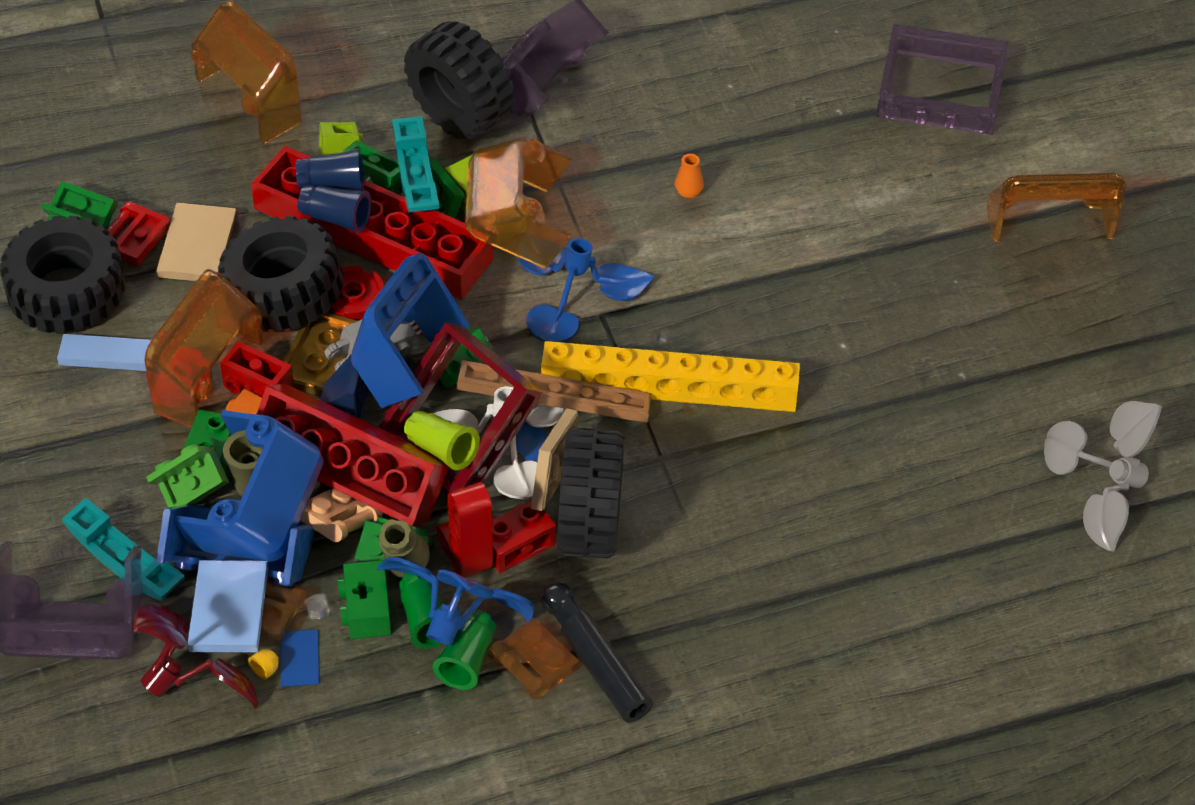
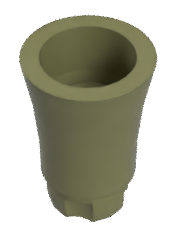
[223,430,263,497]
[379,519,430,577]

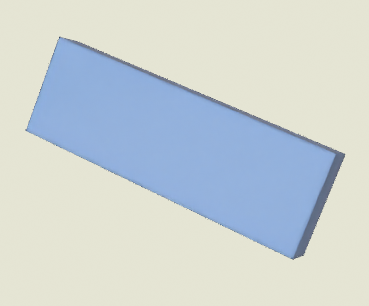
[57,334,158,371]

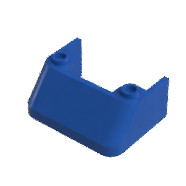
[351,253,470,408]
[174,410,324,562]
[156,504,315,586]

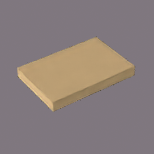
[157,202,237,284]
[531,408,578,511]

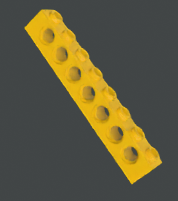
[541,341,800,412]

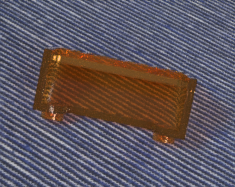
[987,173,1126,241]

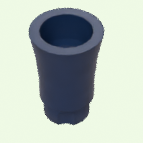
[296,148,364,191]
[297,185,371,233]

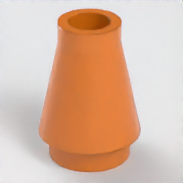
[674,154,704,198]

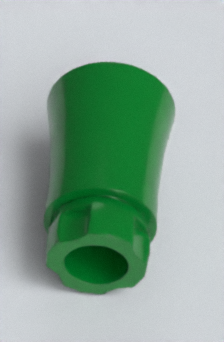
[399,573,444,649]
[432,610,496,690]

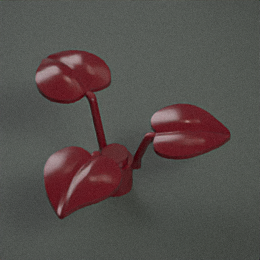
[133,602,258,709]

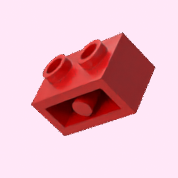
[220,341,294,397]
[492,500,556,574]

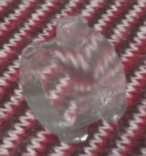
[303,593,332,620]

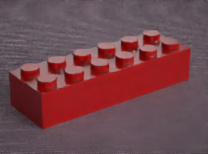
[256,383,449,526]

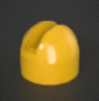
[248,649,279,680]

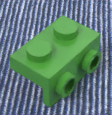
[146,444,229,508]

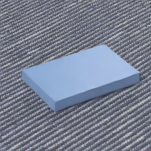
[187,560,268,652]

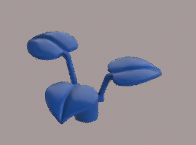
[518,229,654,343]
[377,557,535,646]

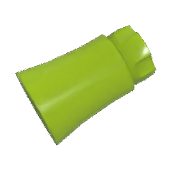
[404,410,480,470]

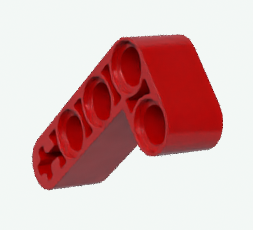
[436,482,493,578]

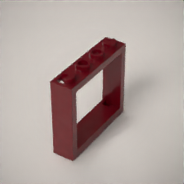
[378,323,543,493]

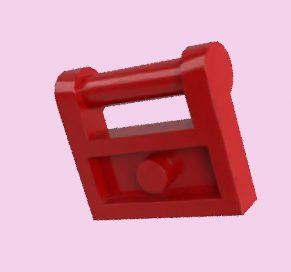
[107,201,171,266]

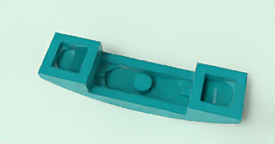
[392,116,439,212]
[62,497,185,601]

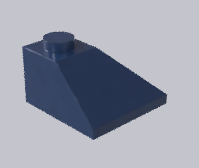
[316,353,369,419]

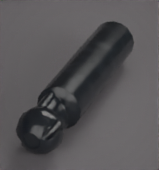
[541,582,653,723]

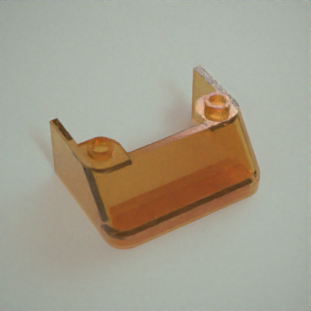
[190,0,302,144]
[465,137,572,269]
[145,269,263,428]

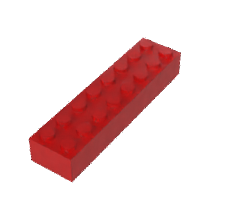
[251,146,494,300]

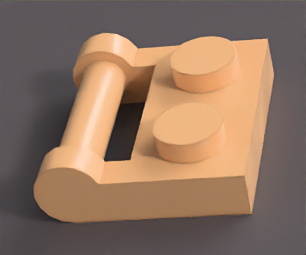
[300,488,383,542]

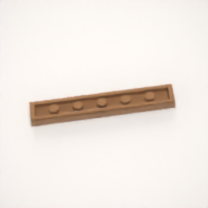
[456,360,651,423]

